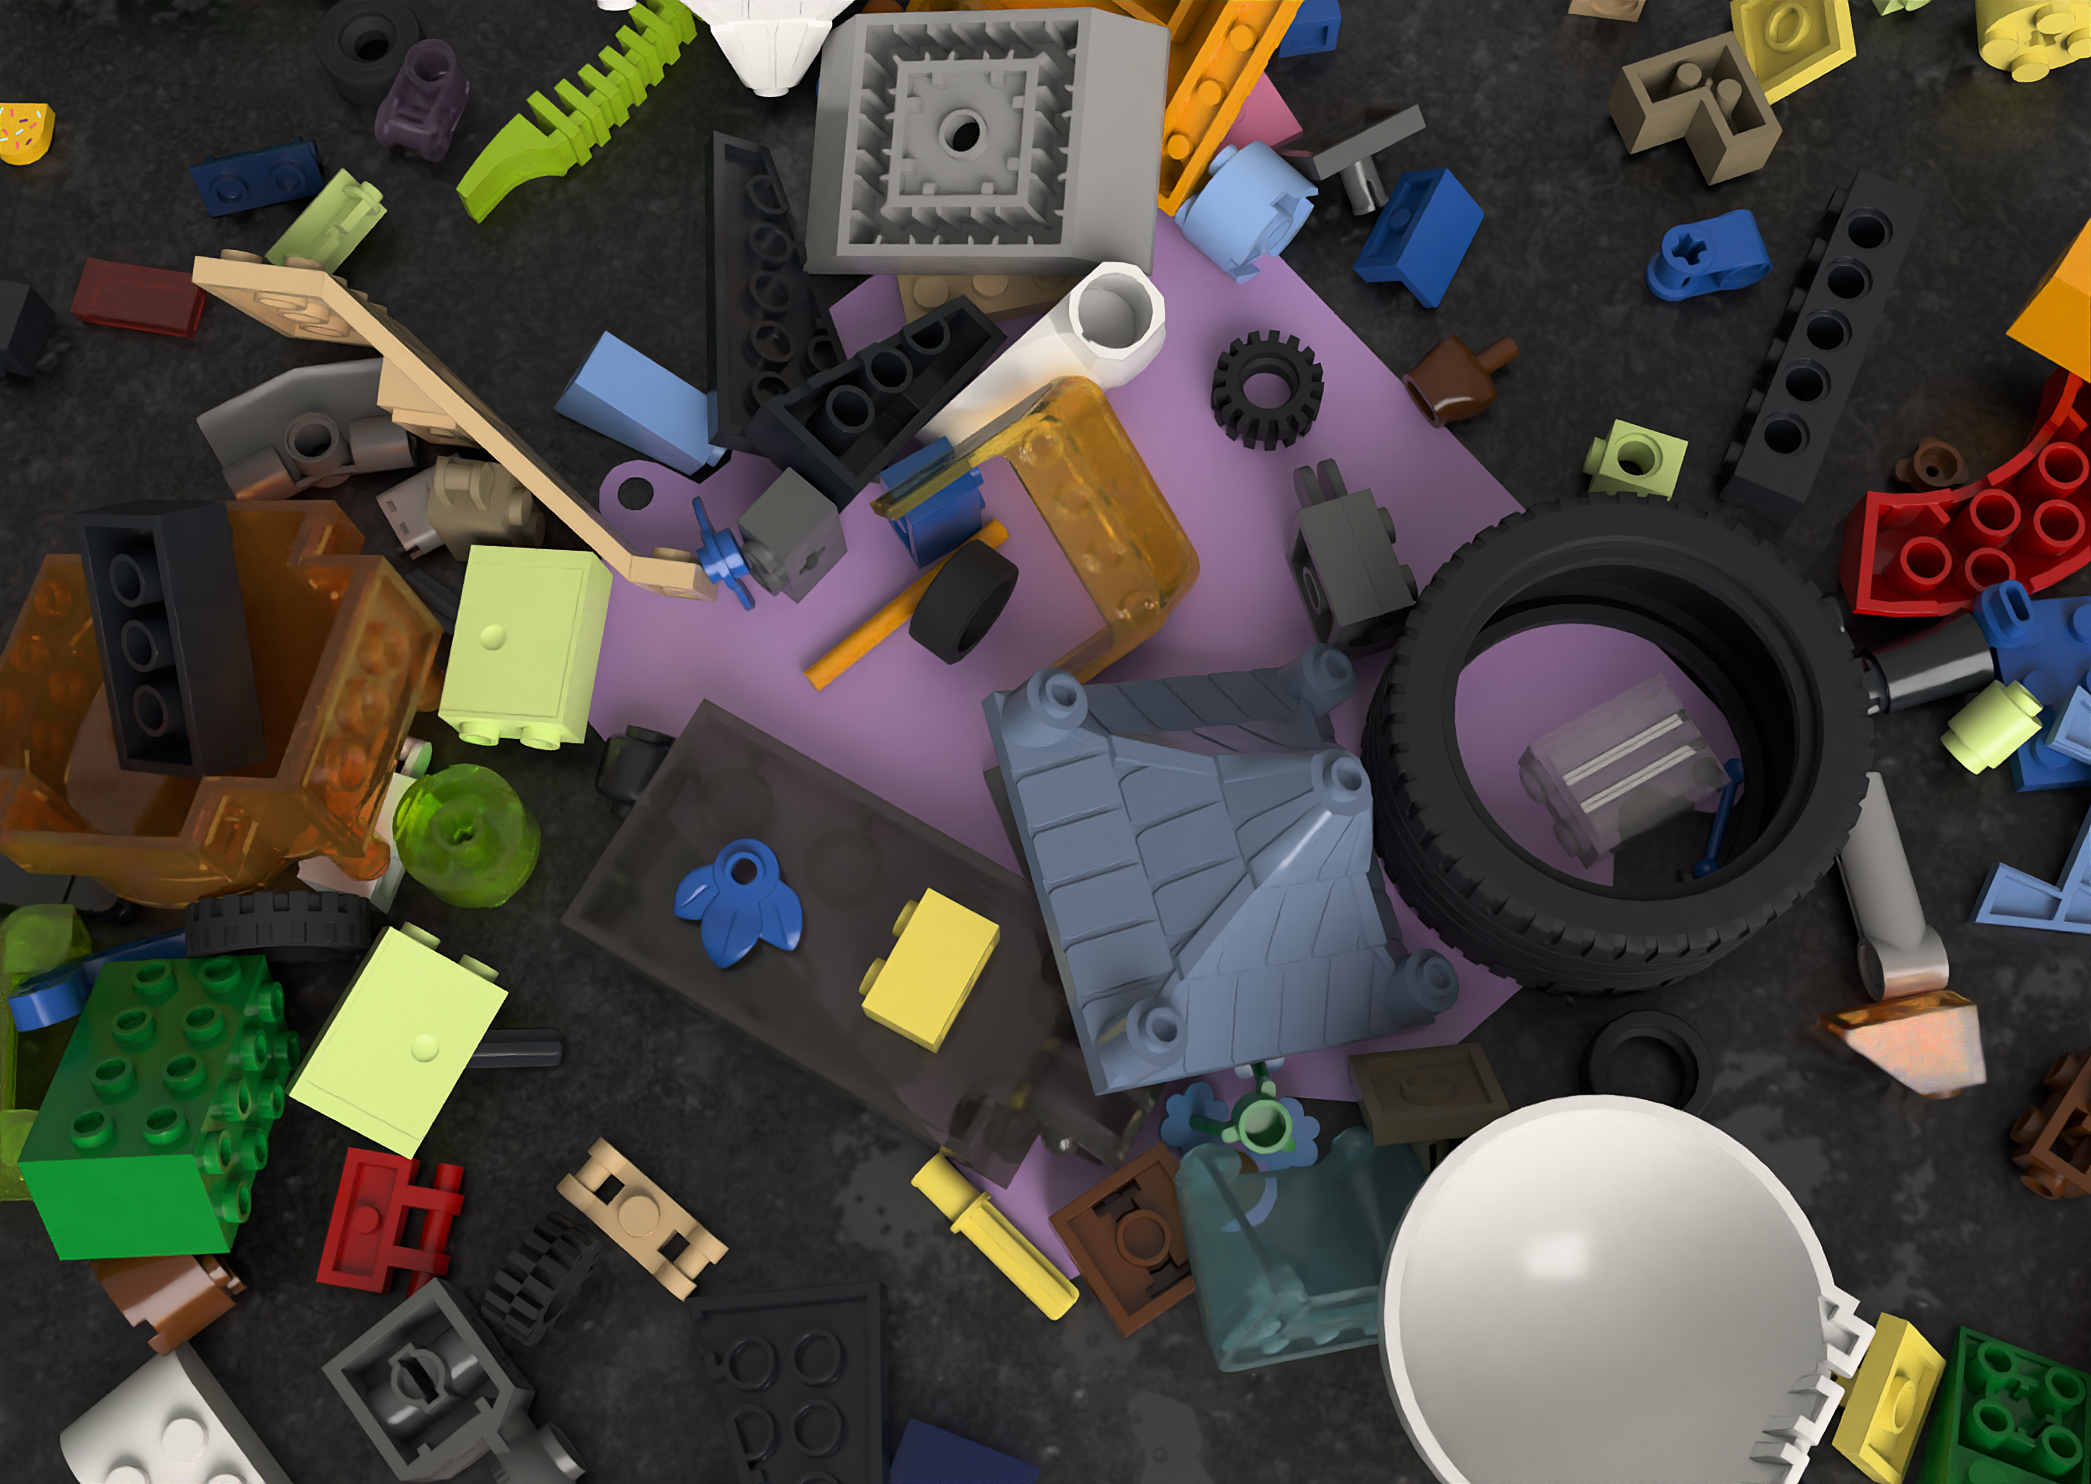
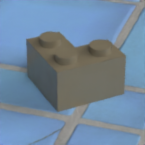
[1607,31,1783,186]

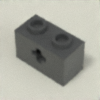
[736,467,848,604]

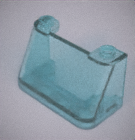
[1174,1126,1427,1372]

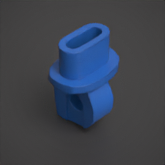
[1973,580,2037,649]

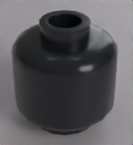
[594,724,687,823]

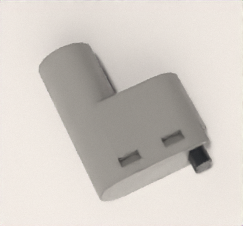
[376,452,462,560]

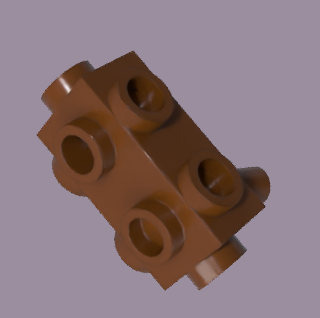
[2010,1047,2091,1200]

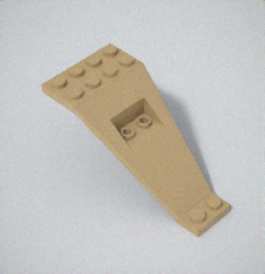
[192,249,719,602]

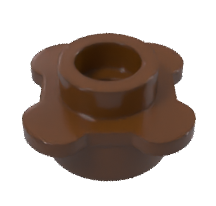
[1893,437,1970,493]

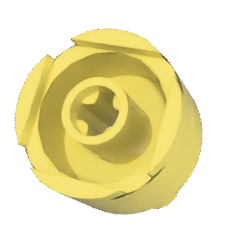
[1975,0,2091,82]

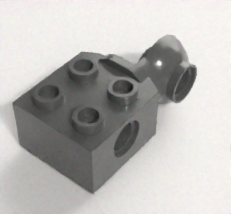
[322,1277,587,1484]

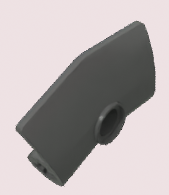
[196,357,419,518]

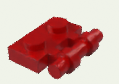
[316,1147,465,1298]

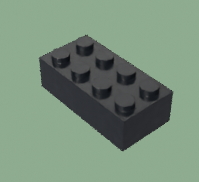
[73,499,268,780]

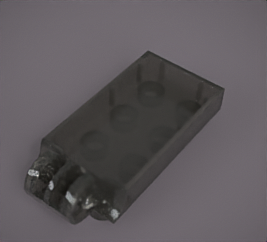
[560,698,1168,1191]

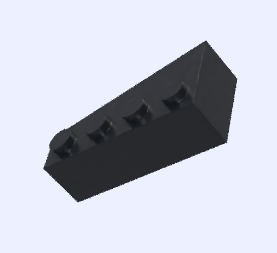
[741,294,1008,514]

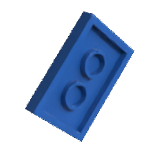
[1989,596,2091,792]

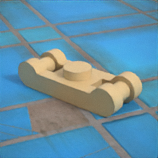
[555,1136,729,1302]

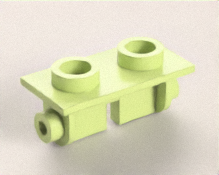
[264,168,387,275]

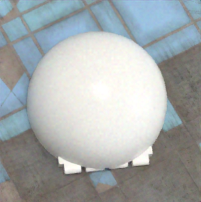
[1377,1095,1876,1484]

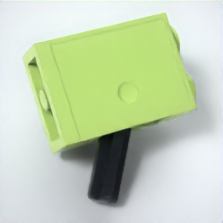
[396,545,613,750]

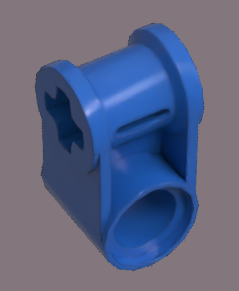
[1645,209,1773,301]

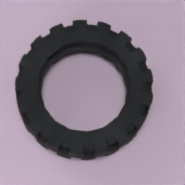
[185,891,371,965]

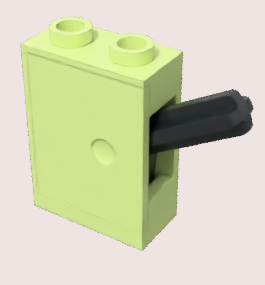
[284,921,563,1160]

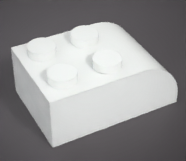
[60,1341,293,1484]

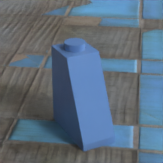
[553,331,727,476]

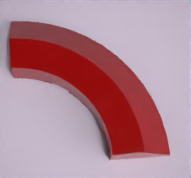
[1839,366,2091,617]

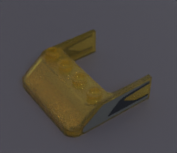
[869,375,1200,685]

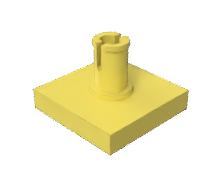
[1730,0,1857,105]
[1830,1312,1947,1484]

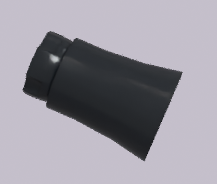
[1853,607,1994,717]

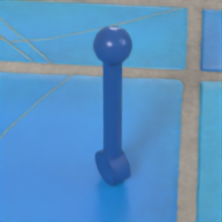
[1694,758,1744,878]

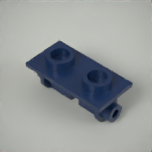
[189,136,326,217]

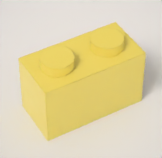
[859,888,1000,1054]

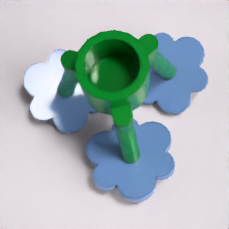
[1158,1057,1320,1175]

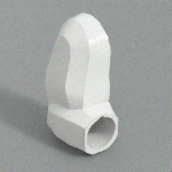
[914,261,1166,464]

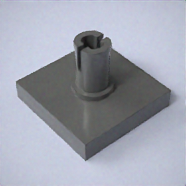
[1275,103,1426,216]

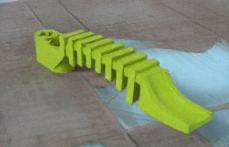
[456,0,704,224]

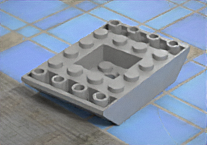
[803,7,1171,276]

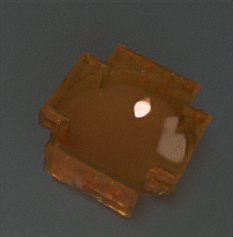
[0,500,446,909]

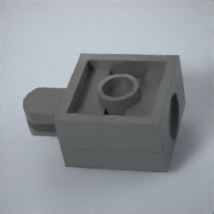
[1285,458,1418,661]

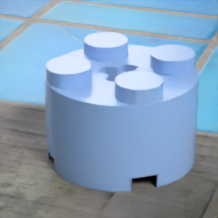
[1174,141,1318,284]

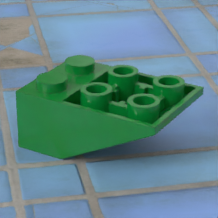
[1915,1326,2091,1484]

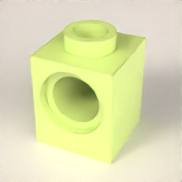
[1583,419,1688,501]

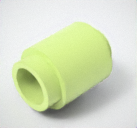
[1940,680,2043,774]

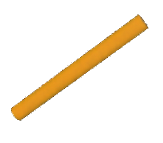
[803,518,1010,692]

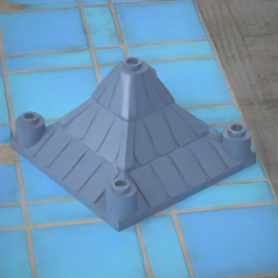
[981,643,1459,1096]

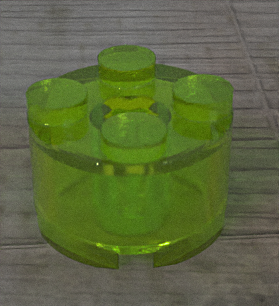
[392,763,541,908]

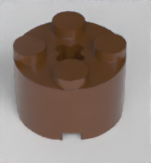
[89,1253,246,1357]

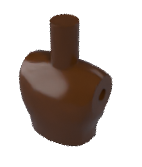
[1402,335,1519,429]

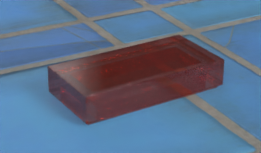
[71,258,207,338]

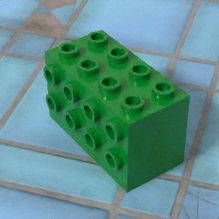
[17,955,300,1260]

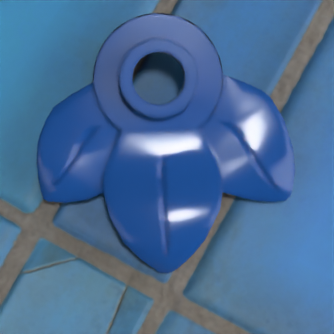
[692,496,755,611]
[673,838,803,969]

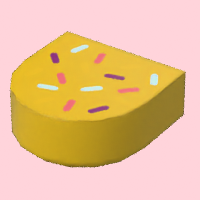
[0,103,56,166]

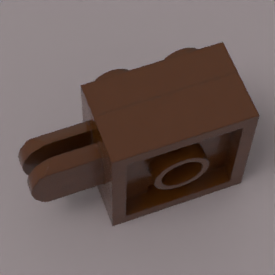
[1048,1141,1262,1340]

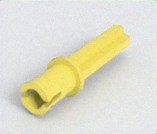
[911,1152,1080,1320]

